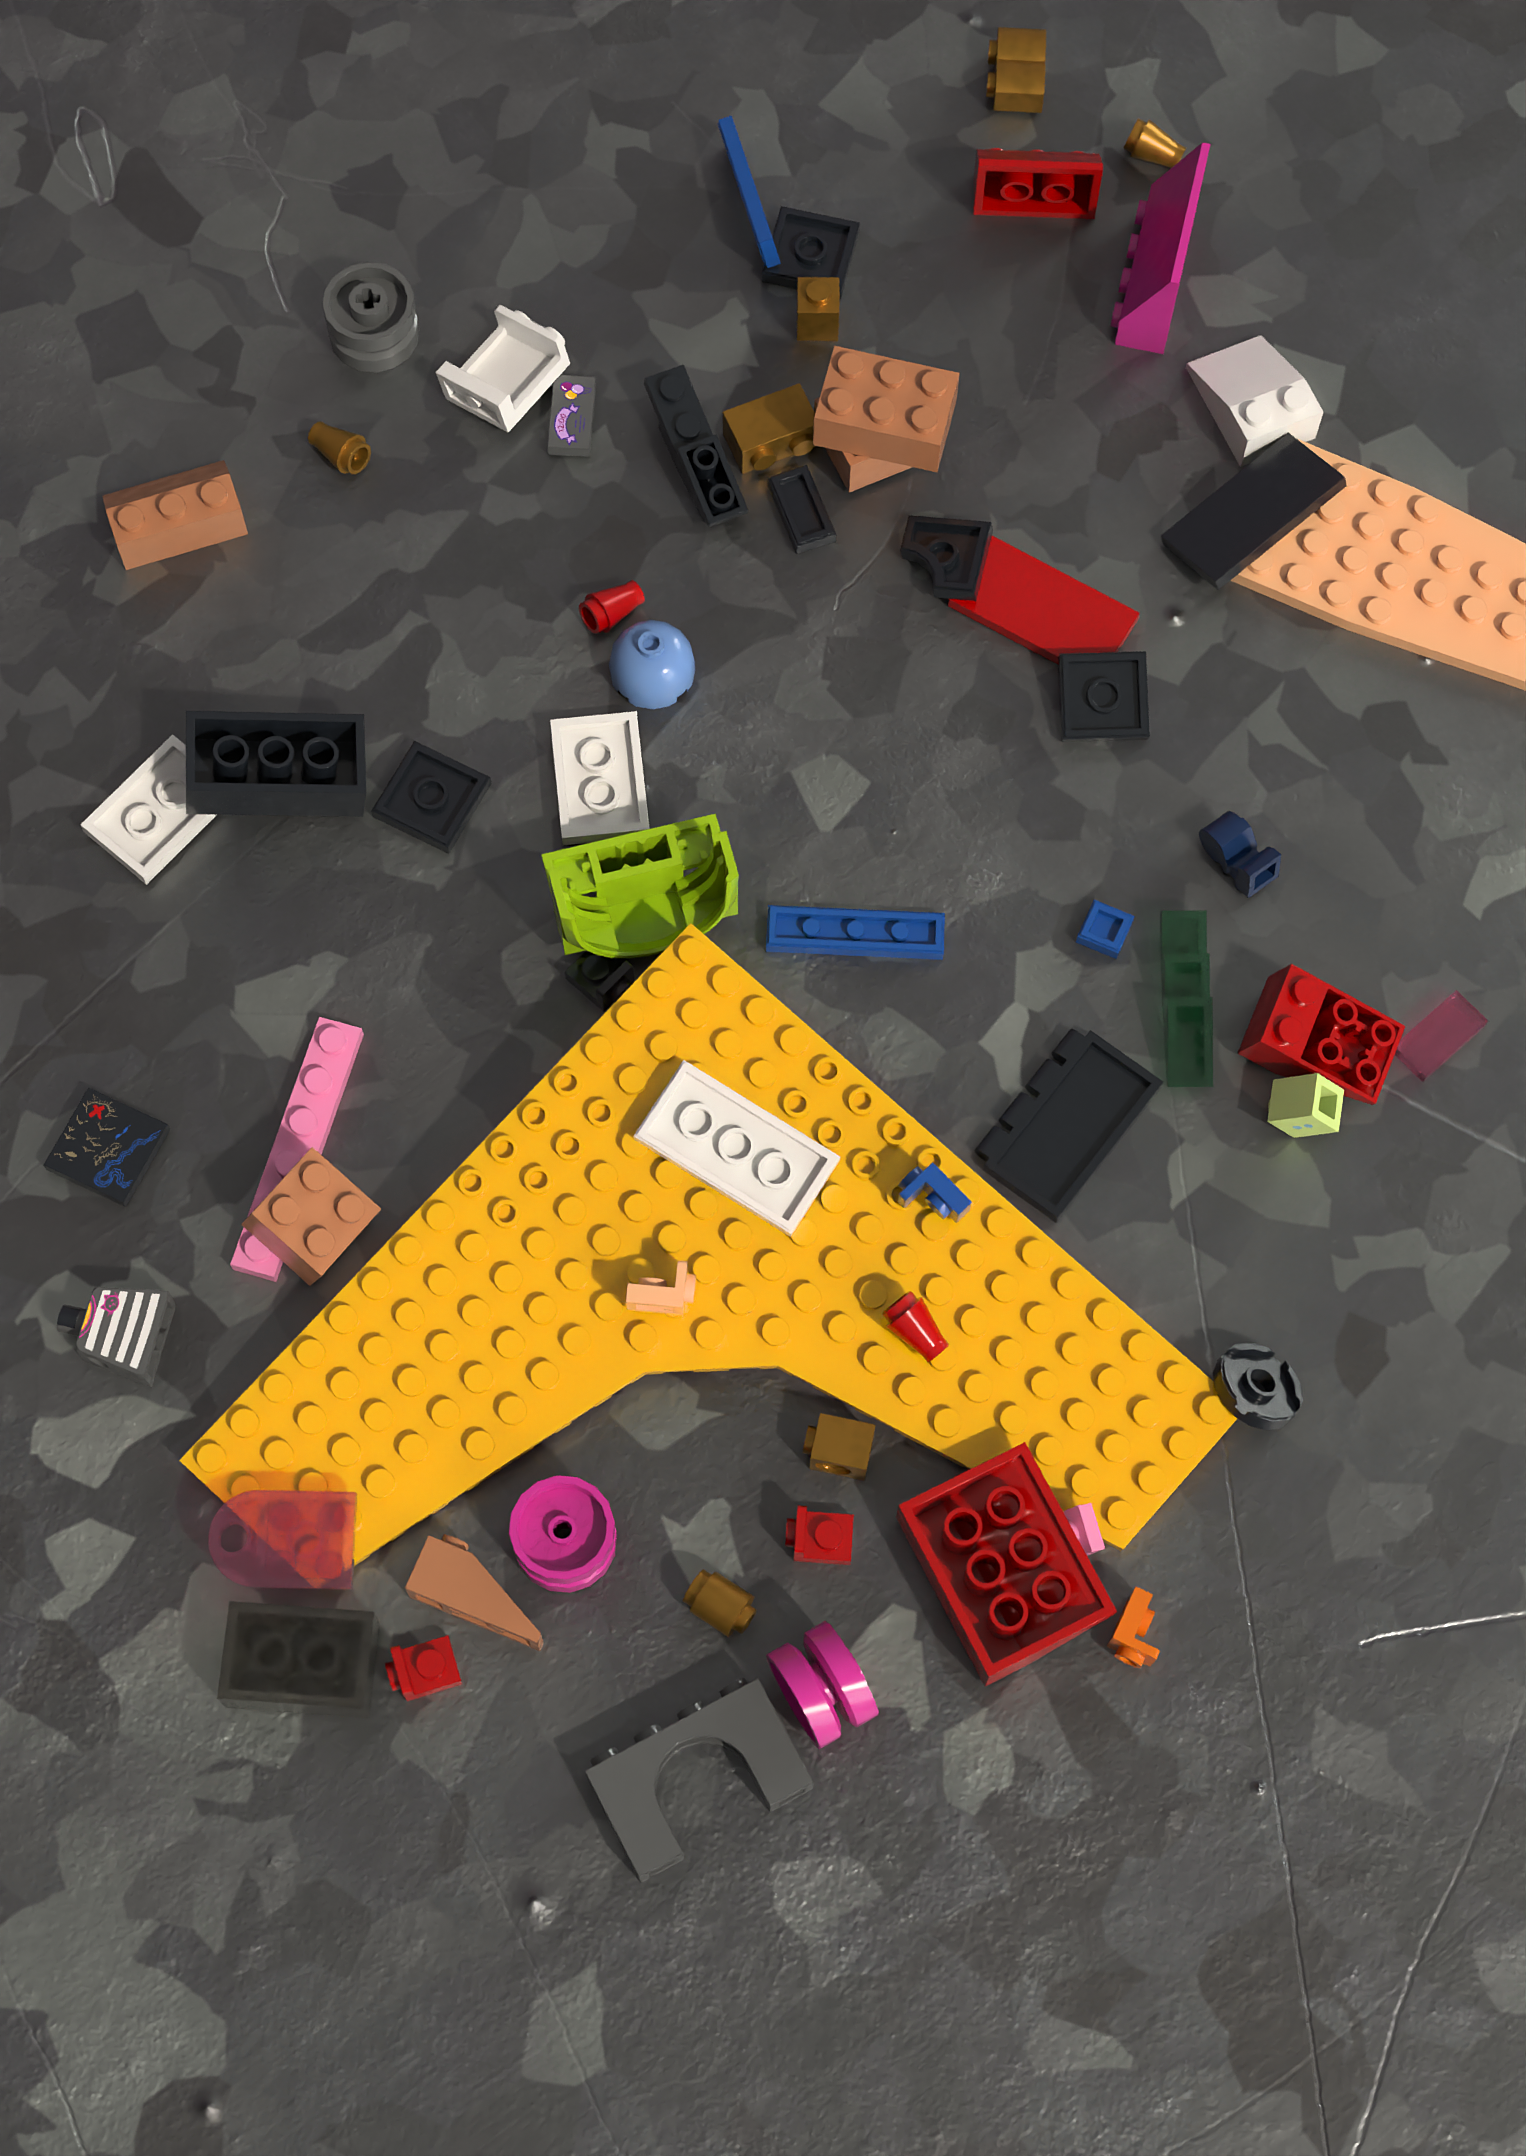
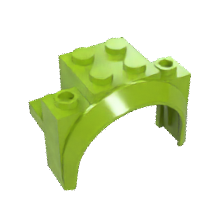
[541,813,739,958]

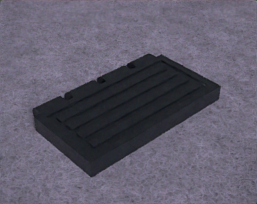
[974,1029,1164,1223]

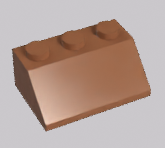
[102,460,248,570]

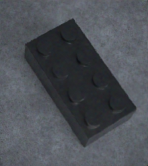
[185,711,366,817]

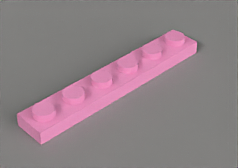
[230,1017,364,1282]

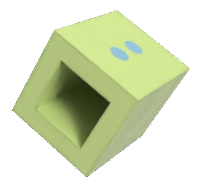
[1267,1073,1344,1138]

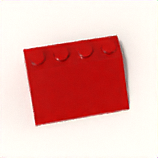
[896,1442,1117,1687]

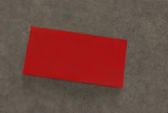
[948,535,1140,665]

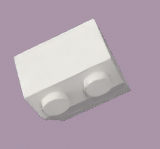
[1186,335,1323,467]

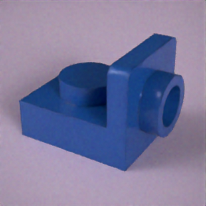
[898,1162,972,1223]

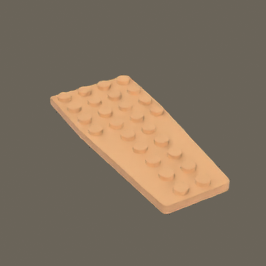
[1230,439,1526,691]

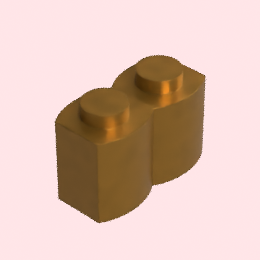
[986,27,1046,113]

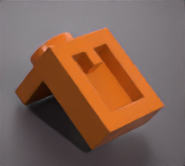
[1107,1586,1160,1668]

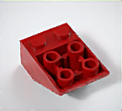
[1238,964,1405,1105]

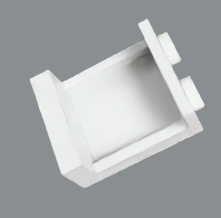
[436,305,570,432]

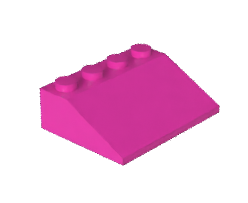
[1110,142,1211,354]

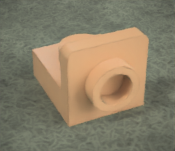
[626,1261,696,1315]

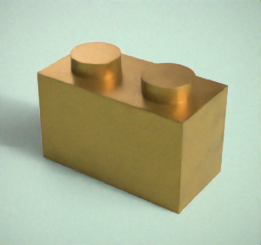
[723,383,816,474]

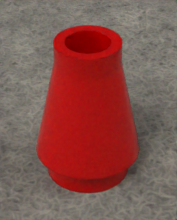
[579,580,645,634]
[882,1290,949,1362]

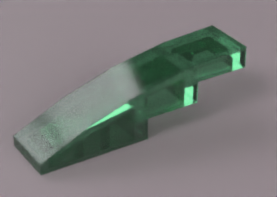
[1160,911,1213,1087]

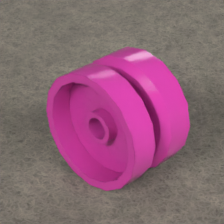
[509,1476,617,1593]
[766,1621,879,1749]

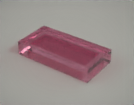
[1395,990,1488,1082]

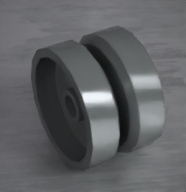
[322,262,420,373]

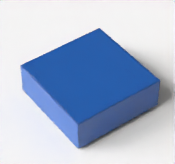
[1076,900,1135,959]

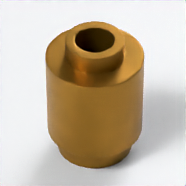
[683,1569,757,1637]

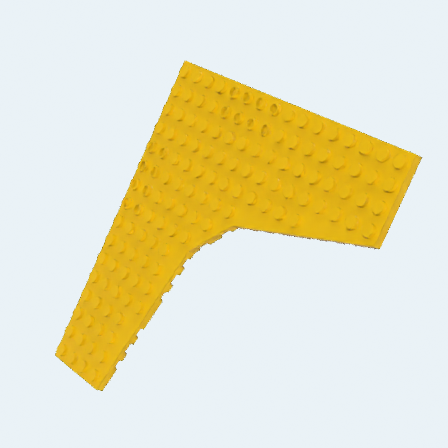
[179,923,1238,1590]

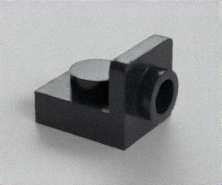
[565,951,635,1012]

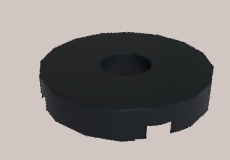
[1213,1342,1303,1430]

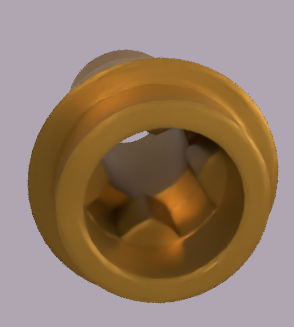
[1123,118,1186,168]
[308,421,371,474]

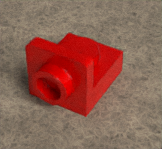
[785,1505,854,1565]
[385,1635,462,1701]

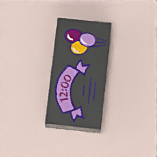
[548,375,596,457]

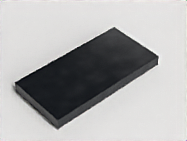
[1161,432,1347,590]

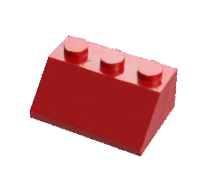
[973,148,1103,219]

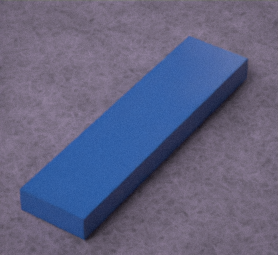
[717,115,781,268]
[766,905,945,960]

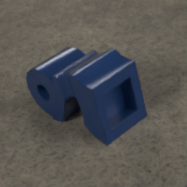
[1199,811,1281,898]

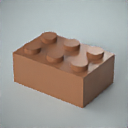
[813,346,960,473]

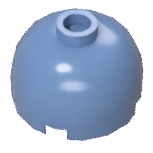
[609,620,695,709]

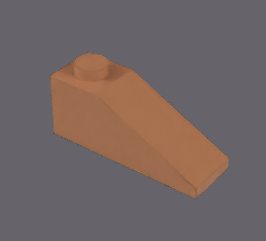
[405,1534,544,1651]

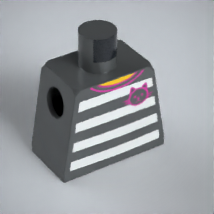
[57,1287,176,1388]

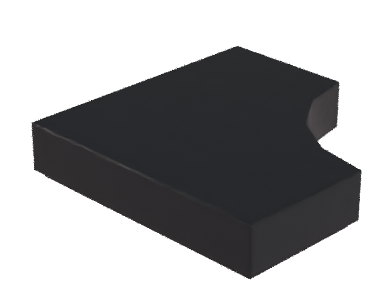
[900,515,993,601]

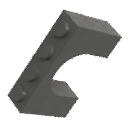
[585,1678,814,1883]

